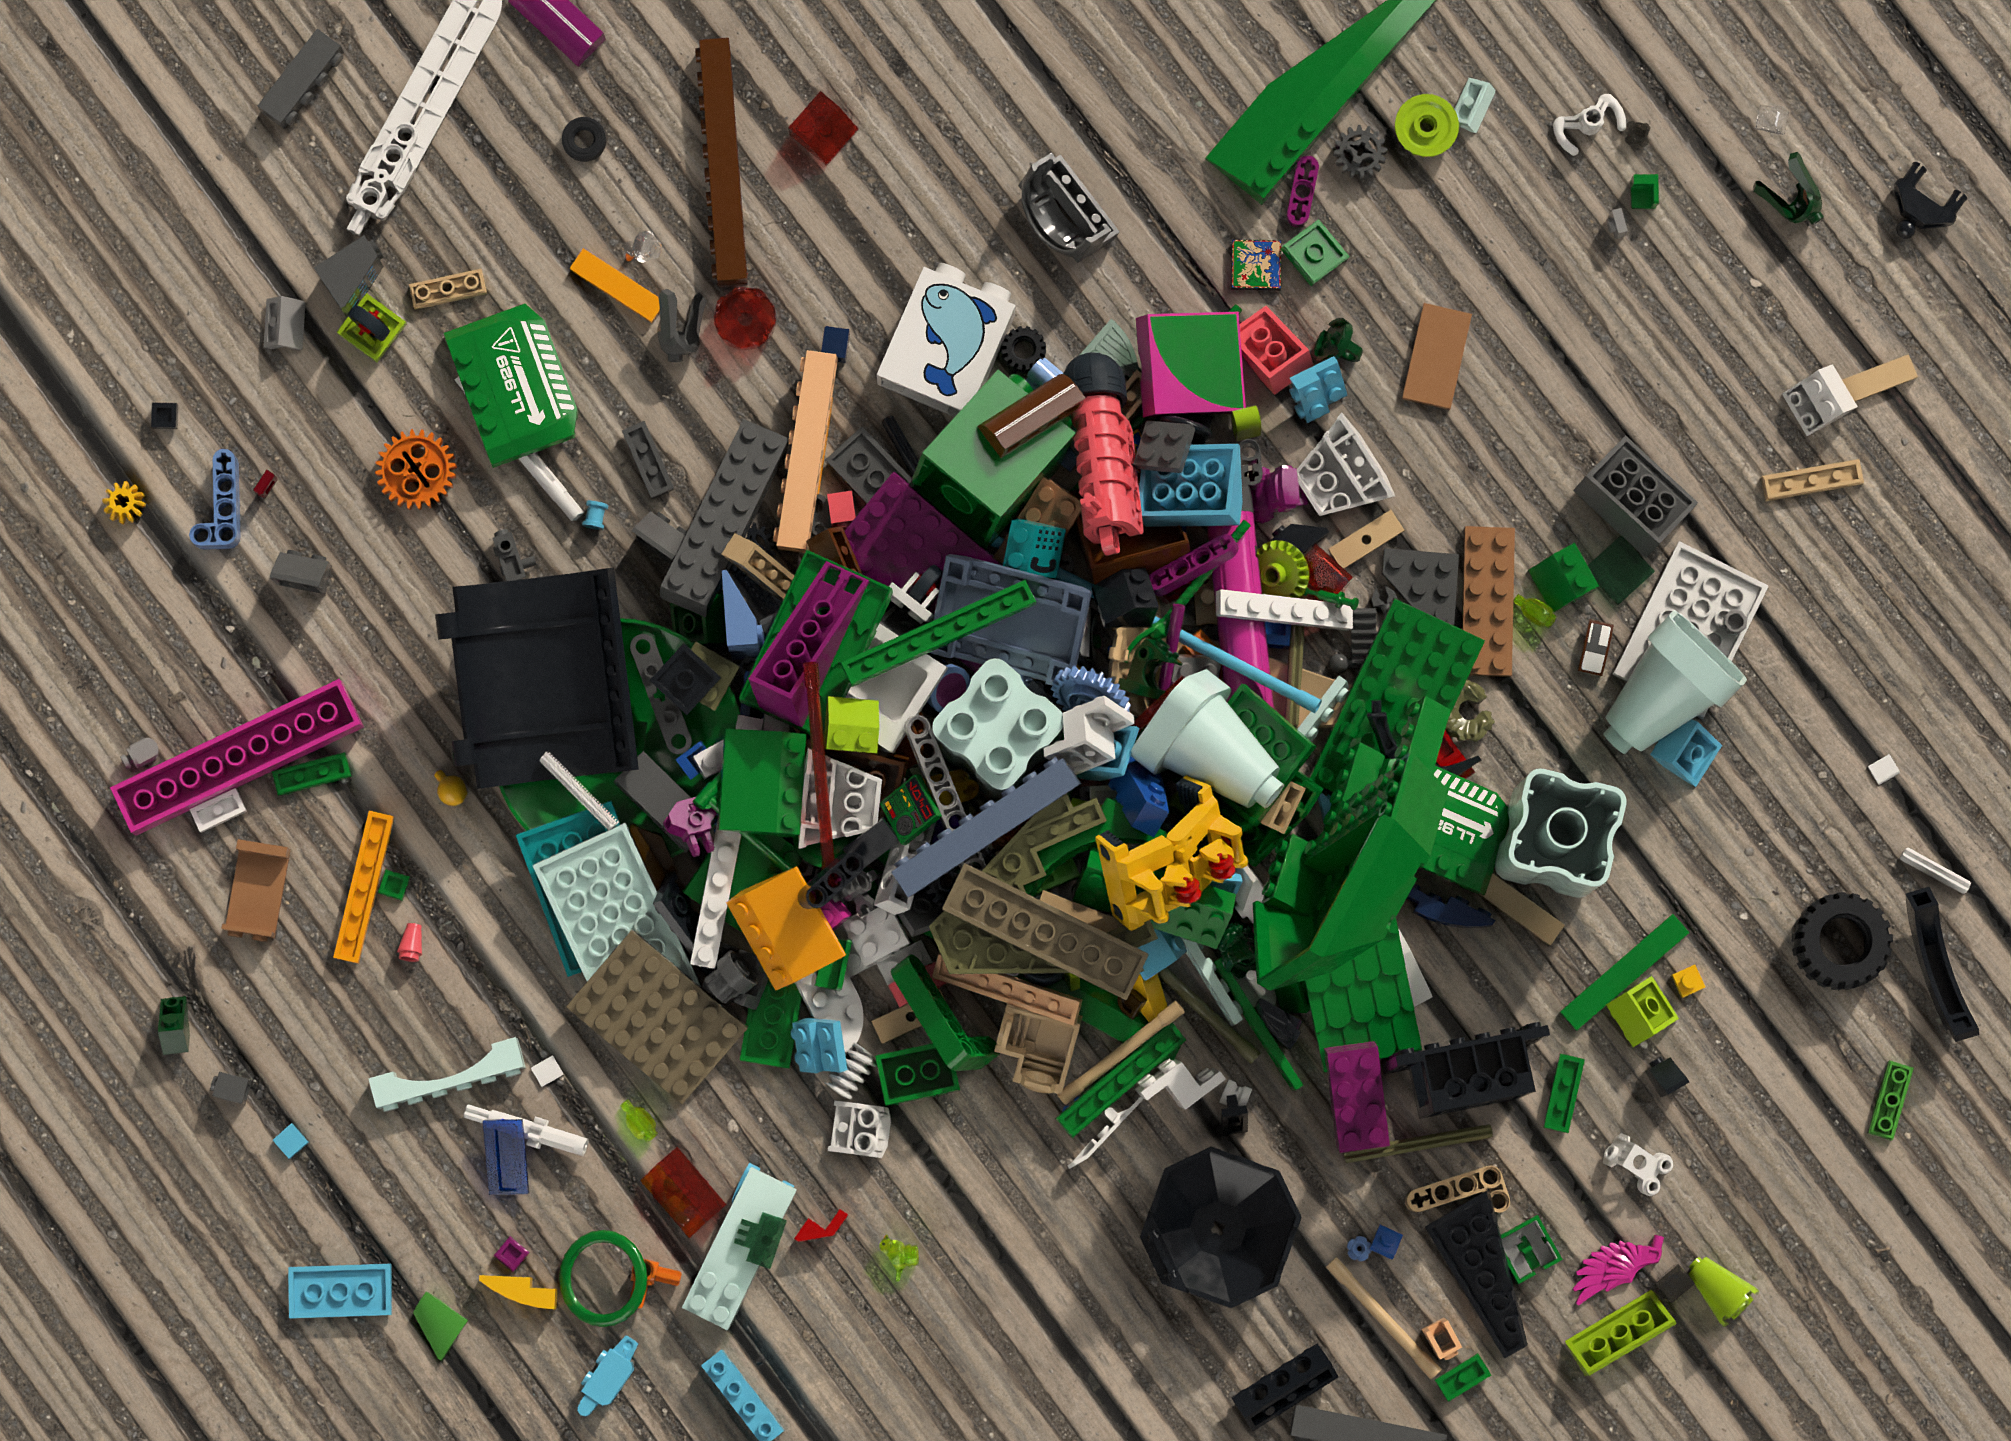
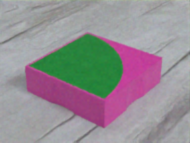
[1136,312,1246,417]

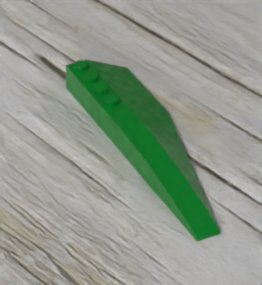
[1205,0,1437,205]

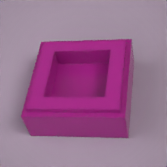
[494,1236,530,1272]

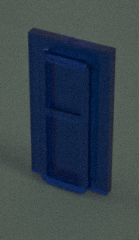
[483,1119,529,1195]

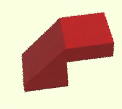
[794,1209,849,1242]

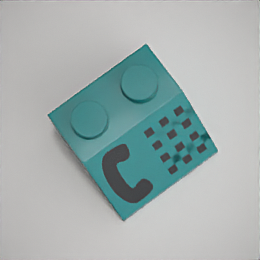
[1003,518,1066,578]

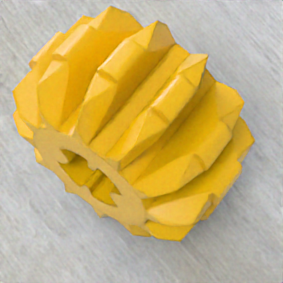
[102,481,146,524]

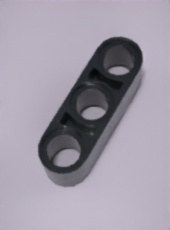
[798,852,864,909]

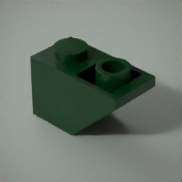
[158,996,190,1055]

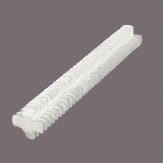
[540,751,619,830]

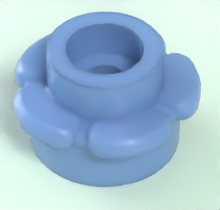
[1347,1236,1372,1261]

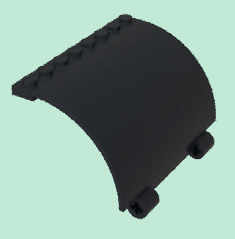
[435,568,639,789]

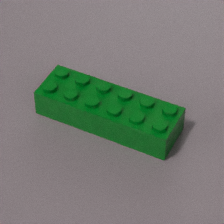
[1072,846,1236,949]

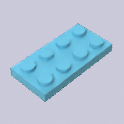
[288,1264,392,1318]

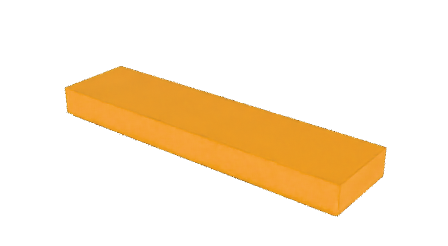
[569,248,660,323]

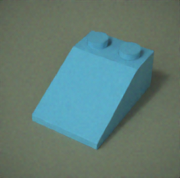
[1076,726,1139,781]

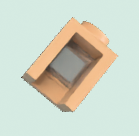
[1422,1317,1462,1360]

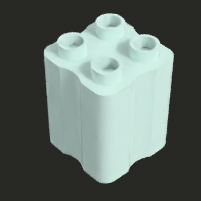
[932,659,1064,802]
[1495,769,1627,898]

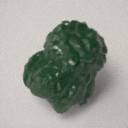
[1217,921,1256,979]

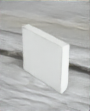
[1868,754,1900,785]
[531,1055,564,1087]

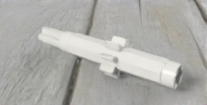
[464,1105,588,1156]

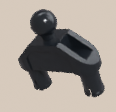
[1894,162,1968,239]

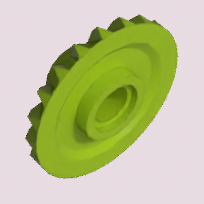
[1395,94,1459,158]
[1256,540,1309,598]

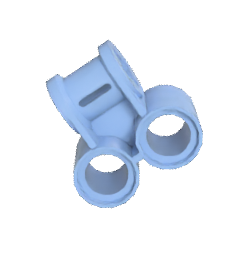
[1026,358,1063,390]

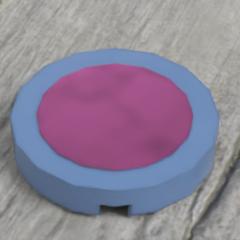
[927,664,971,712]

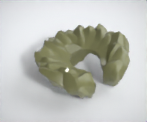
[1445,680,1495,742]

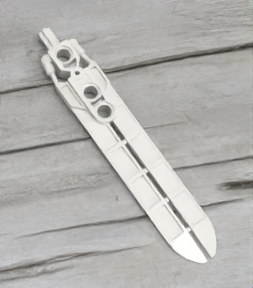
[346,0,502,236]

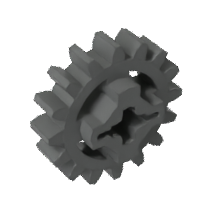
[1333,125,1387,180]

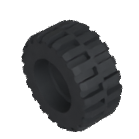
[1791,892,1893,991]

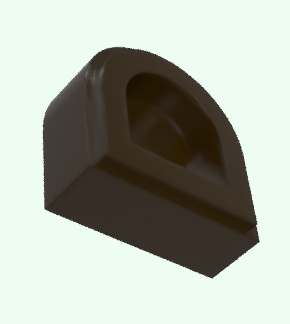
[1118,989,1147,1020]

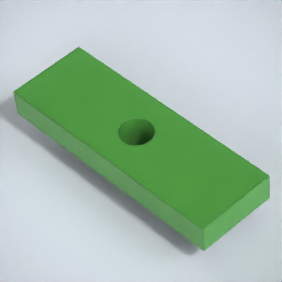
[1867,1060,1914,1141]

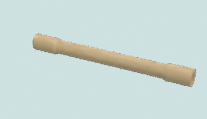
[1057,1000,1185,1105]
[1326,1257,1442,1379]

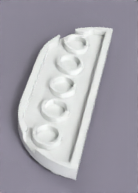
[795,971,863,1056]

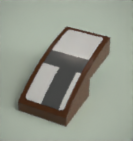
[1578,619,1614,676]

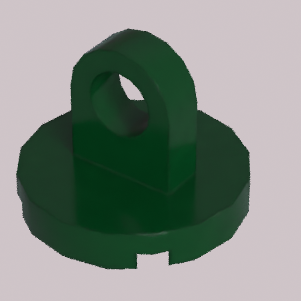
[1314,318,1363,363]

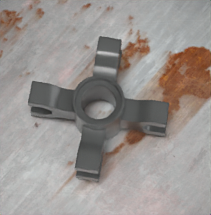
[833,858,879,918]

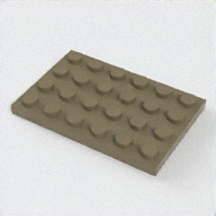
[566,929,748,1104]

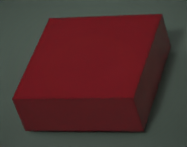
[253,469,278,499]

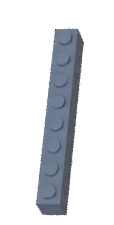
[892,757,1081,897]

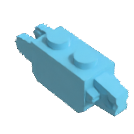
[577,1335,639,1417]

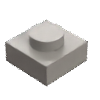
[1606,208,1628,239]

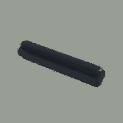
[882,415,919,477]

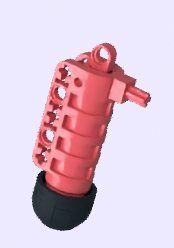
[1063,352,1143,556]

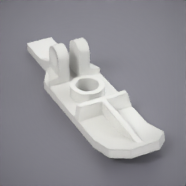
[1067,1097,1143,1169]

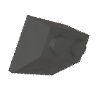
[631,511,687,565]
[270,550,332,595]

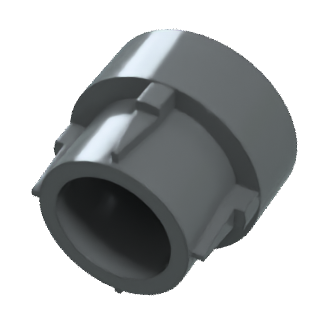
[705,950,758,1003]

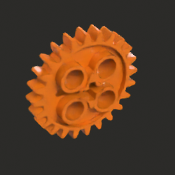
[375,429,457,510]

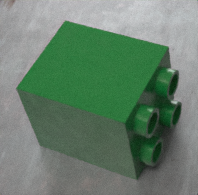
[910,370,1076,550]

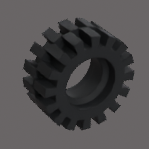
[1001,326,1046,374]

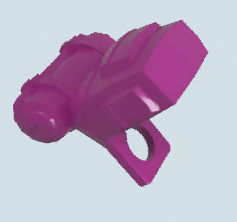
[1248,465,1308,524]

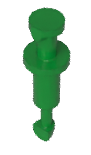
[1303,588,1359,610]

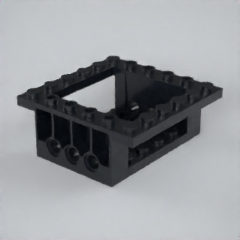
[1382,1022,1550,1119]

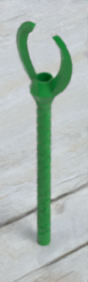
[1124,520,1251,663]

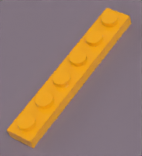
[333,811,394,964]

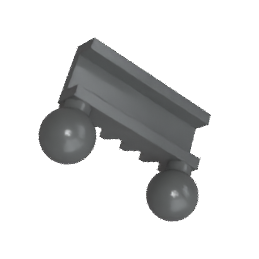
[1329,608,1377,674]

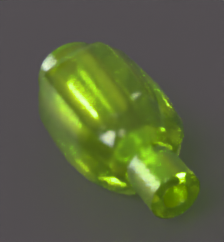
[1513,594,1557,628]
[620,1100,658,1142]

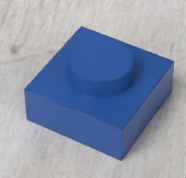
[1369,1224,1403,1260]

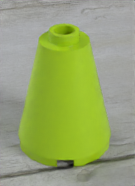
[1689,1257,1759,1327]

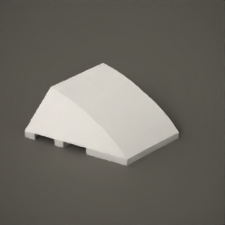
[1297,413,1395,516]
[798,748,882,849]

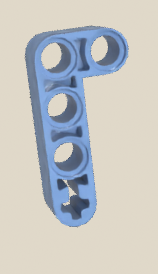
[189,449,241,550]

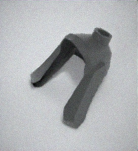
[657,289,707,362]

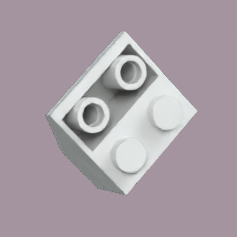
[1782,364,1858,436]

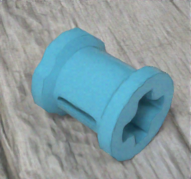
[582,500,609,530]

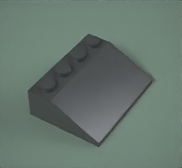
[1573,435,1698,558]

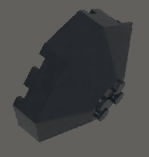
[1140,1146,1302,1308]

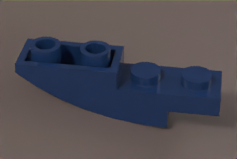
[1407,883,1495,928]

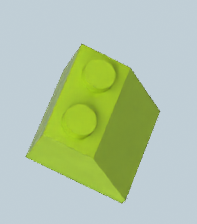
[823,696,879,753]
[1606,976,1679,1047]

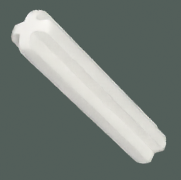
[1900,848,1971,894]

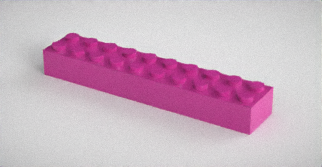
[110,679,364,836]

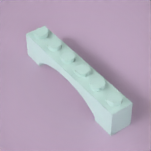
[368,1037,526,1112]

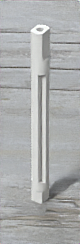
[455,376,584,521]

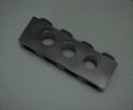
[1232,1343,1338,1432]

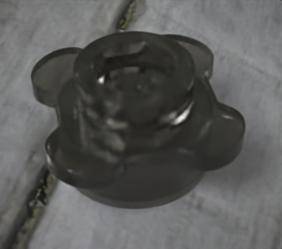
[1625,121,1651,147]

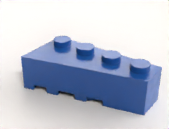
[1108,756,1169,837]

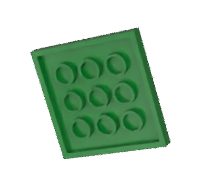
[1217,683,1317,826]

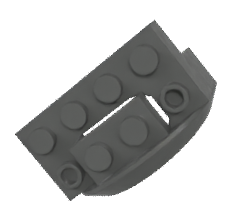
[1018,152,1120,263]

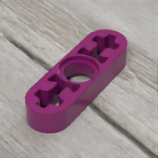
[1286,156,1319,227]

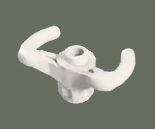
[1553,94,1626,156]

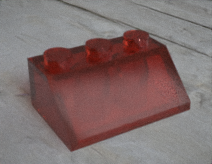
[640,1147,728,1239]

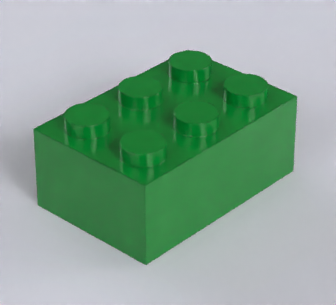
[875,1043,960,1107]

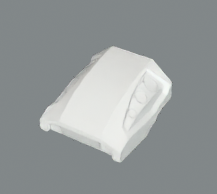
[828,1101,891,1158]

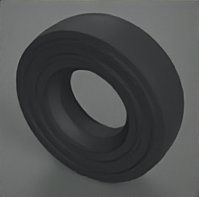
[562,117,606,162]

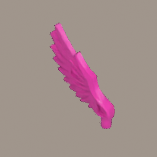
[1572,1235,1664,1305]

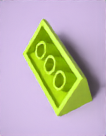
[1565,1290,1676,1376]

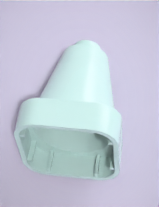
[1603,610,1747,754]
[1131,669,1284,809]

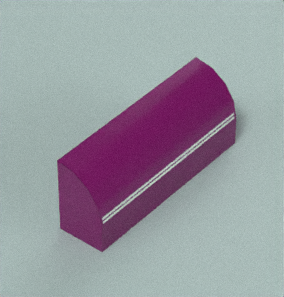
[508,0,606,67]

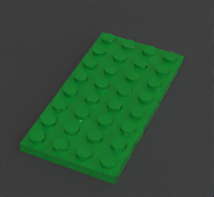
[1309,598,1485,792]

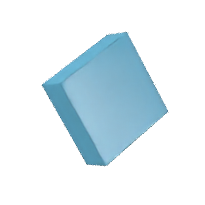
[273,1123,309,1159]

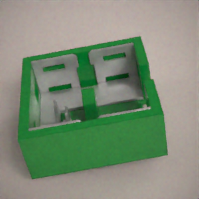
[1501,1215,1563,1285]

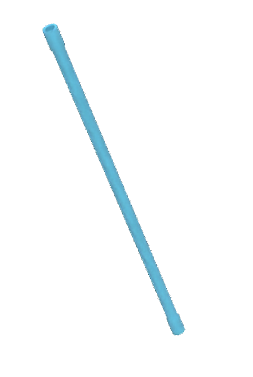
[991,536,1322,713]

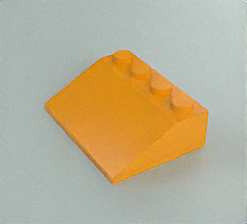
[726,866,846,991]

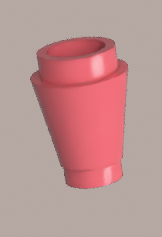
[397,923,422,962]

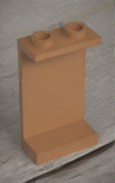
[221,839,291,942]

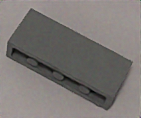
[613,751,715,853]

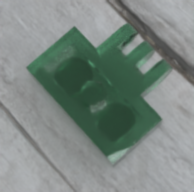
[734,1212,787,1269]

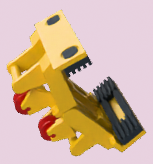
[1095,775,1248,931]

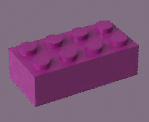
[1324,1041,1390,1153]

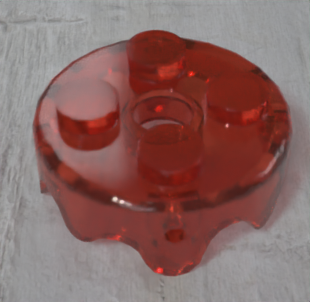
[714,287,777,350]

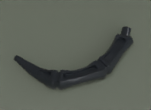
[1366,699,1482,775]

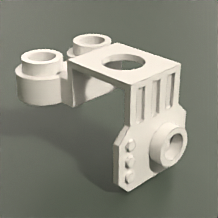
[1603,1133,1673,1196]

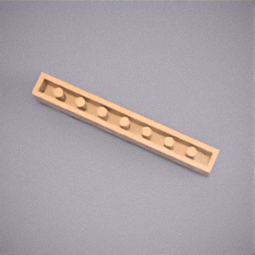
[773,350,838,553]

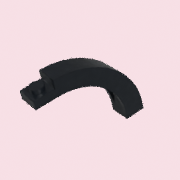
[1905,887,1979,1042]

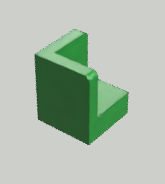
[1630,174,1659,209]

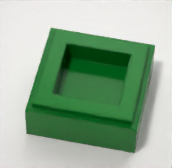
[378,869,411,901]

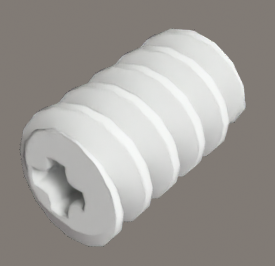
[824,1042,877,1099]

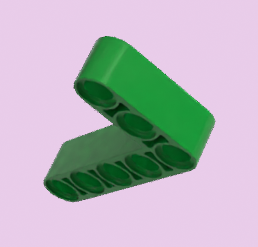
[890,954,1000,1071]

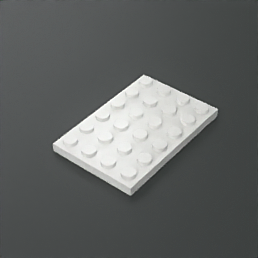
[1613,541,1768,719]

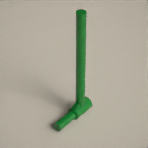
[693,771,793,872]

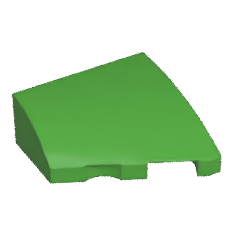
[413,1291,469,1361]

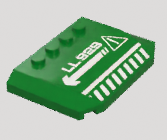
[444,303,579,468]
[1379,758,1509,896]

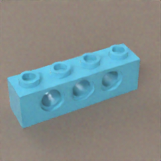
[701,1349,785,1441]

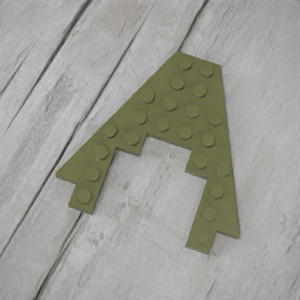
[929,794,1158,974]

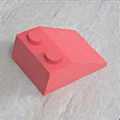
[1239,306,1314,395]

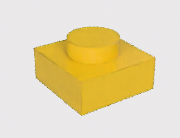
[1671,964,1706,998]

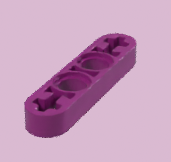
[1149,534,1239,596]

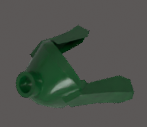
[1753,152,1824,225]

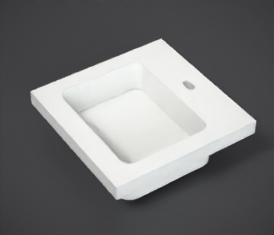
[832,623,948,753]

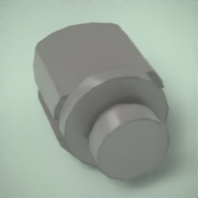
[120,738,159,769]

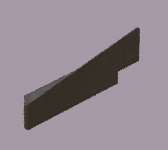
[630,823,694,913]

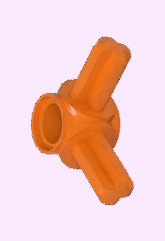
[630,1259,682,1308]

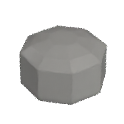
[1722,610,1747,635]

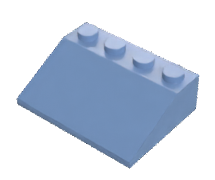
[722,570,766,660]

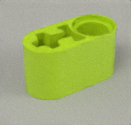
[1231,405,1261,442]

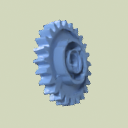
[1051,666,1131,712]

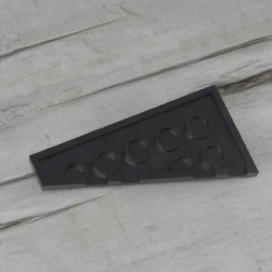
[1425,1189,1528,1359]

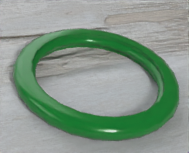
[559,1230,647,1327]

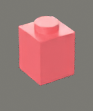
[827,491,856,530]

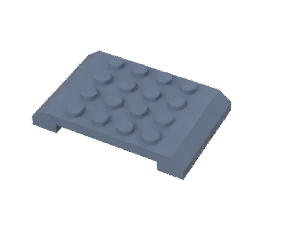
[929,554,1092,686]

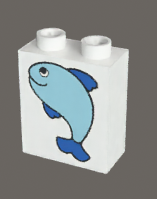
[876,263,1016,417]

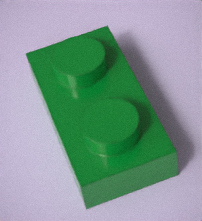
[1434,1353,1491,1402]

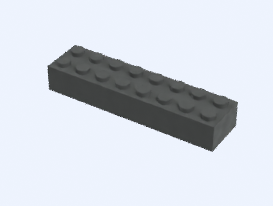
[660,419,789,617]

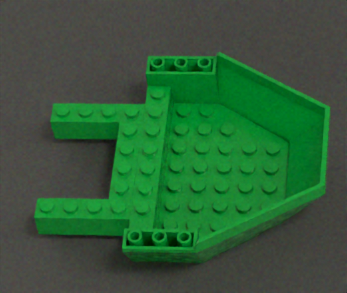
[1252,696,1451,991]

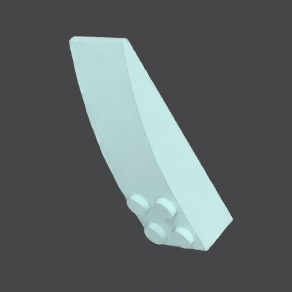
[682,1167,797,1330]

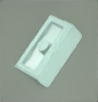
[1454,78,1495,133]

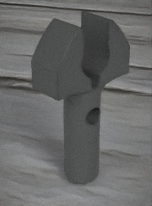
[1371,586,1398,617]

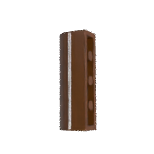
[977,374,1086,458]

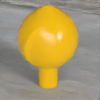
[434,770,468,806]

